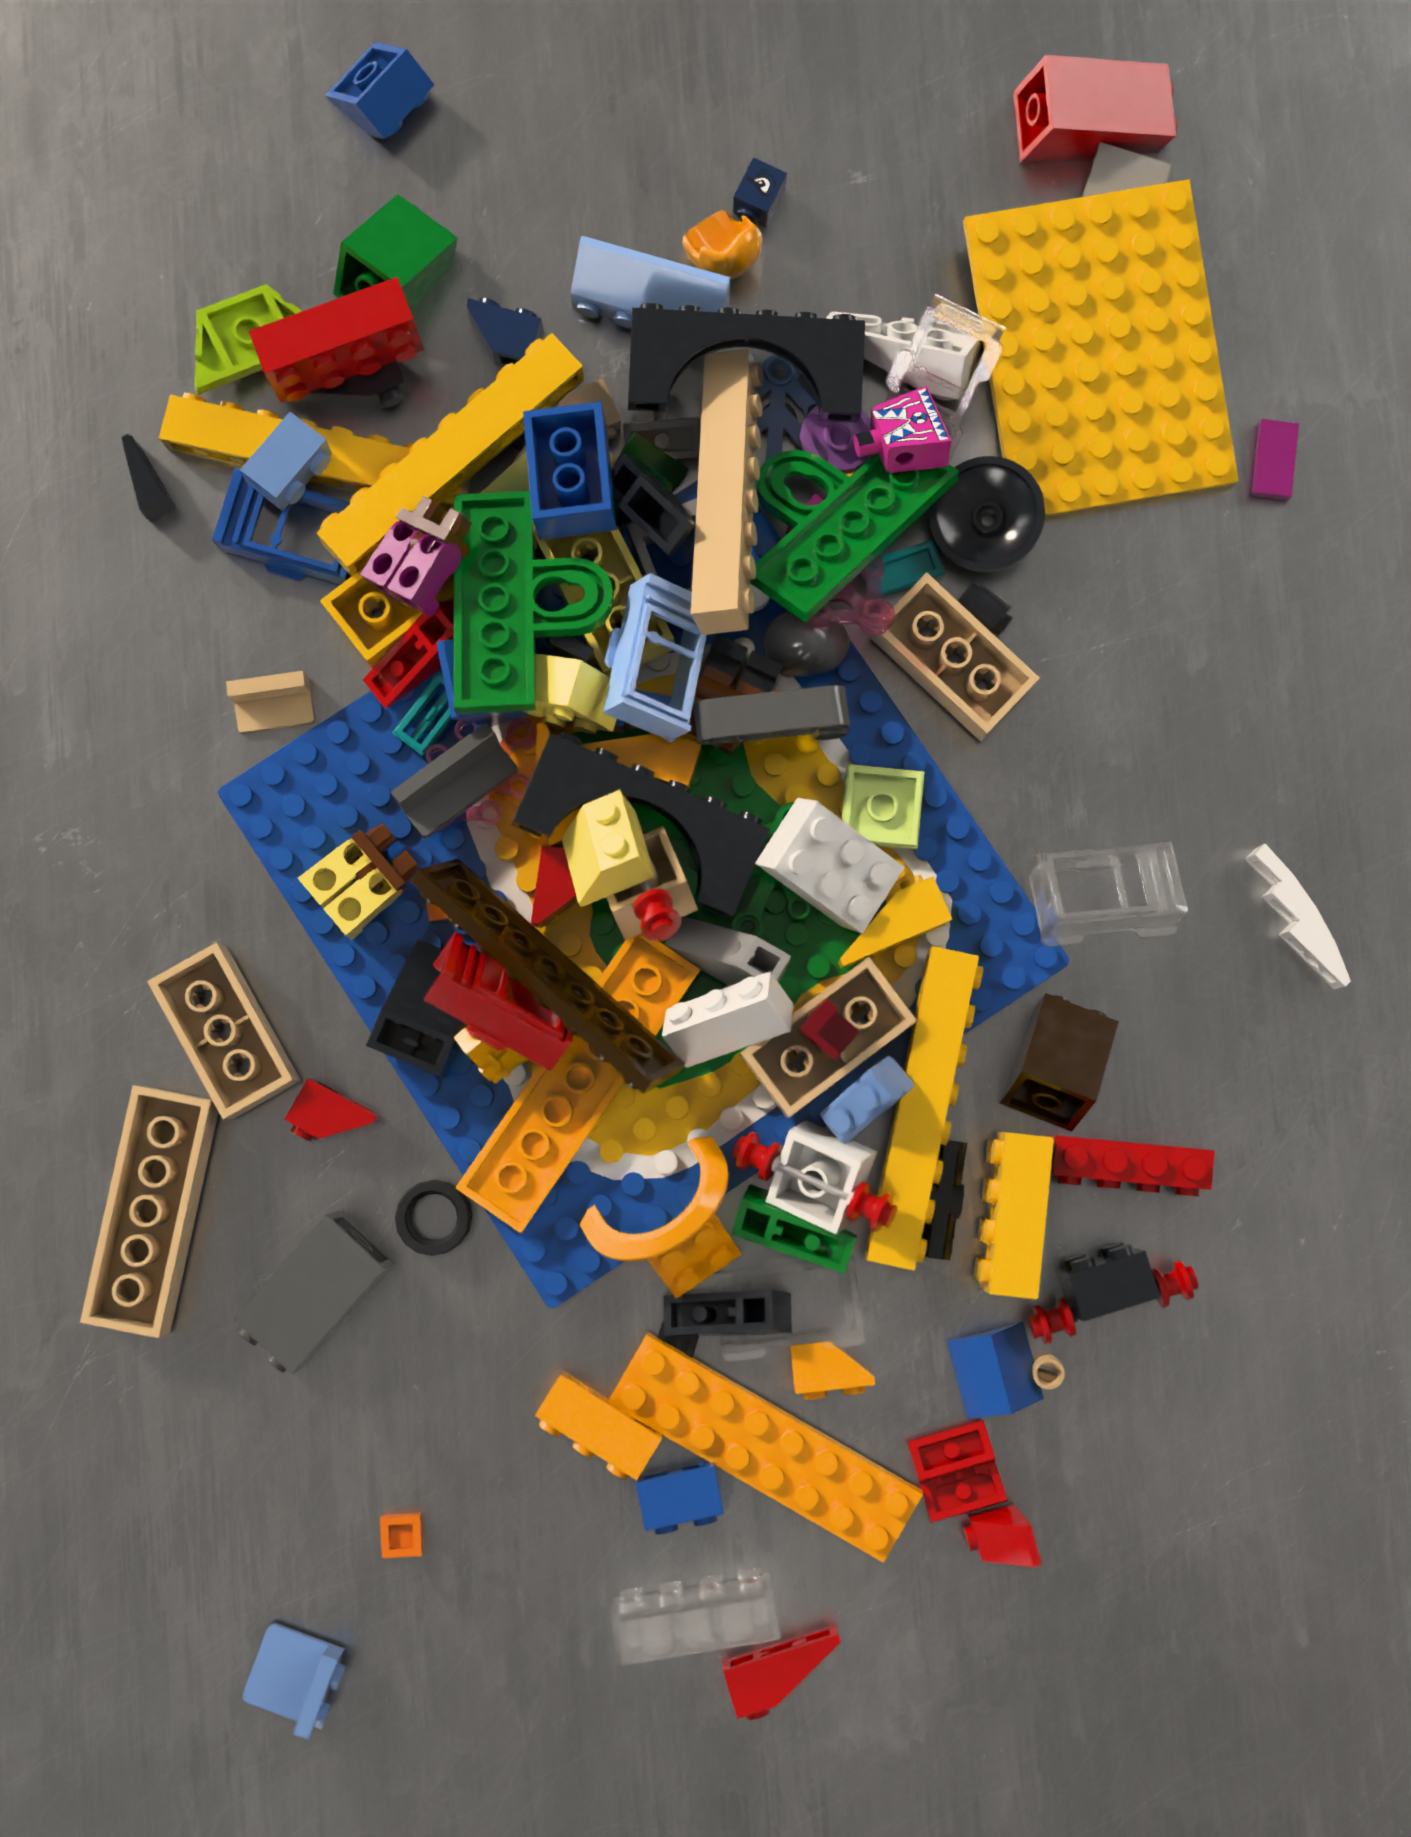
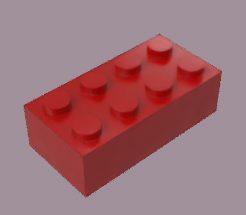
[249,277,425,402]

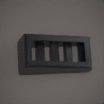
[121,434,176,522]

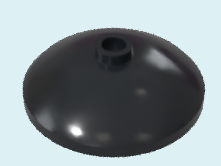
[929,456,1045,572]

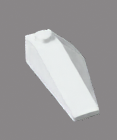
[826,312,983,401]

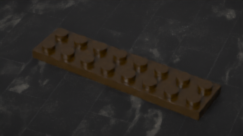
[410,859,686,1094]

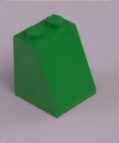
[333,194,458,314]

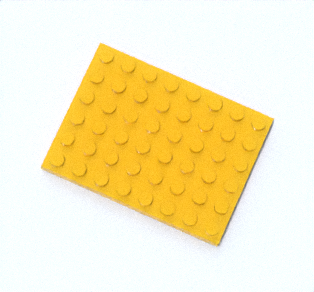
[963,179,1239,517]

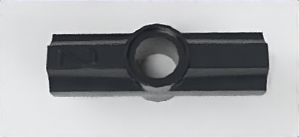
[921,1140,967,1260]

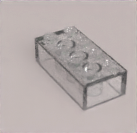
[611,1568,781,1666]

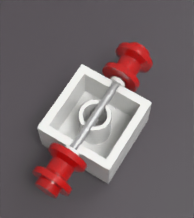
[733,1120,897,1235]

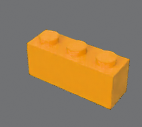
[535,1370,662,1480]

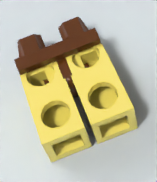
[298,823,421,941]

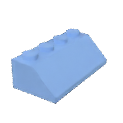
[570,235,730,328]

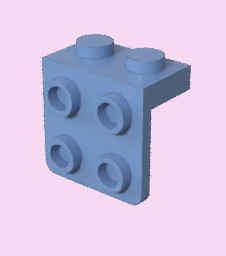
[243,1623,346,1740]

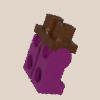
[360,496,472,617]

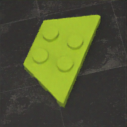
[194,284,302,395]

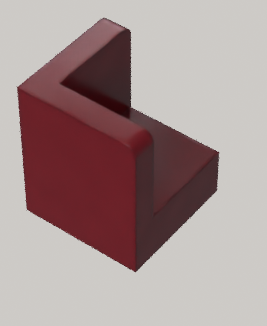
[797,998,858,1062]

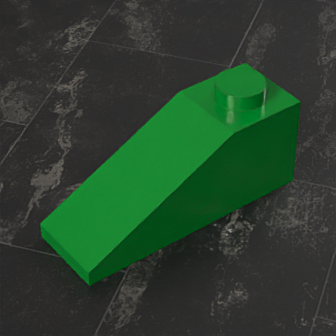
[731,1184,857,1274]

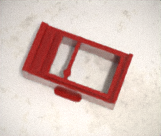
[424,931,573,1071]

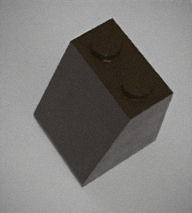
[1000,993,1119,1132]

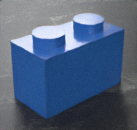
[636,1461,724,1535]

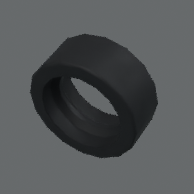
[395,1180,473,1256]

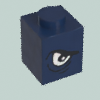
[733,157,787,228]

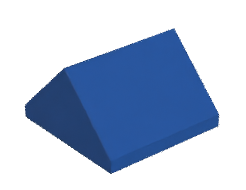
[947,1321,1044,1419]

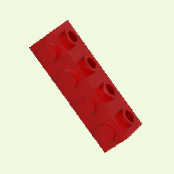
[1049,1135,1215,1197]

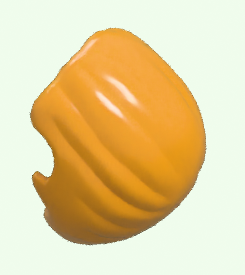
[682,210,762,280]

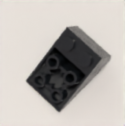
[366,940,468,1078]

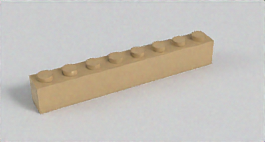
[691,348,764,635]

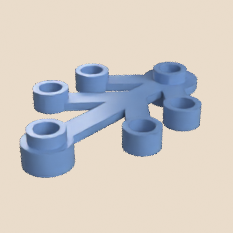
[757,355,817,486]

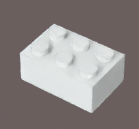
[755,798,905,934]

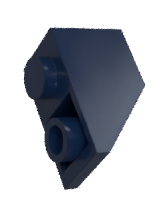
[466,298,544,366]

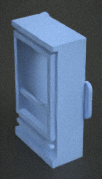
[603,573,707,742]

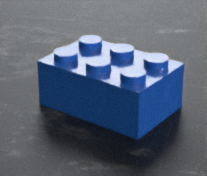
[523,401,617,540]

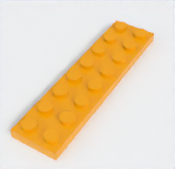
[456,933,701,1233]
[608,1332,923,1563]

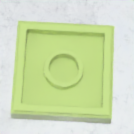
[841,764,925,850]

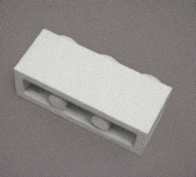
[662,972,793,1068]

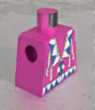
[853,386,951,473]

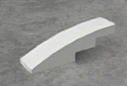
[1245,843,1351,989]

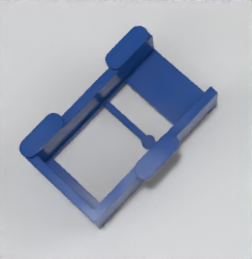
[212,468,351,585]

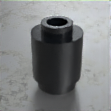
[958,582,1013,636]

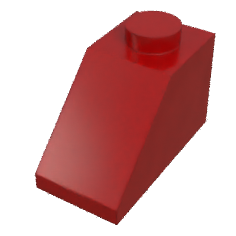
[531,845,578,928]
[284,1078,382,1142]

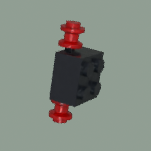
[1028,1242,1199,1345]

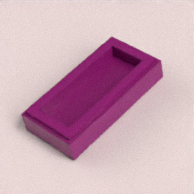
[1251,419,1299,500]

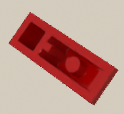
[362,601,454,709]
[963,1502,1042,1567]
[722,1625,841,1720]

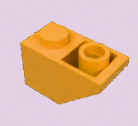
[789,1337,875,1399]

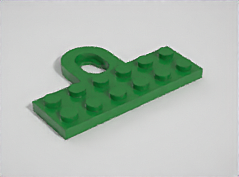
[750,450,959,623]
[454,491,614,714]

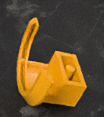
[580,1136,742,1299]

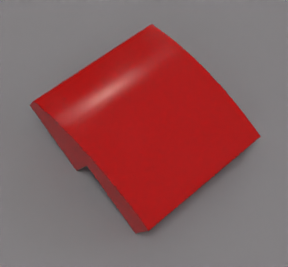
[908,1420,1008,1524]

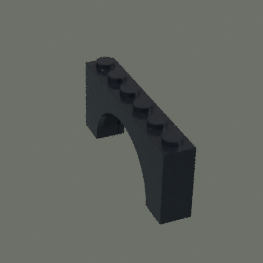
[628,303,865,423]
[511,732,770,919]

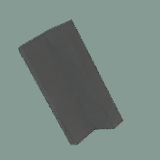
[391,722,518,839]

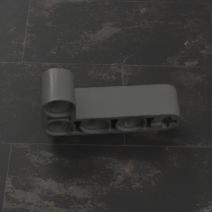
[693,685,850,745]

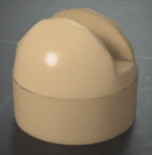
[1032,1354,1065,1389]

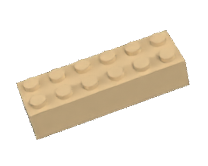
[80,1085,218,1338]

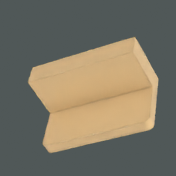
[226,670,315,733]

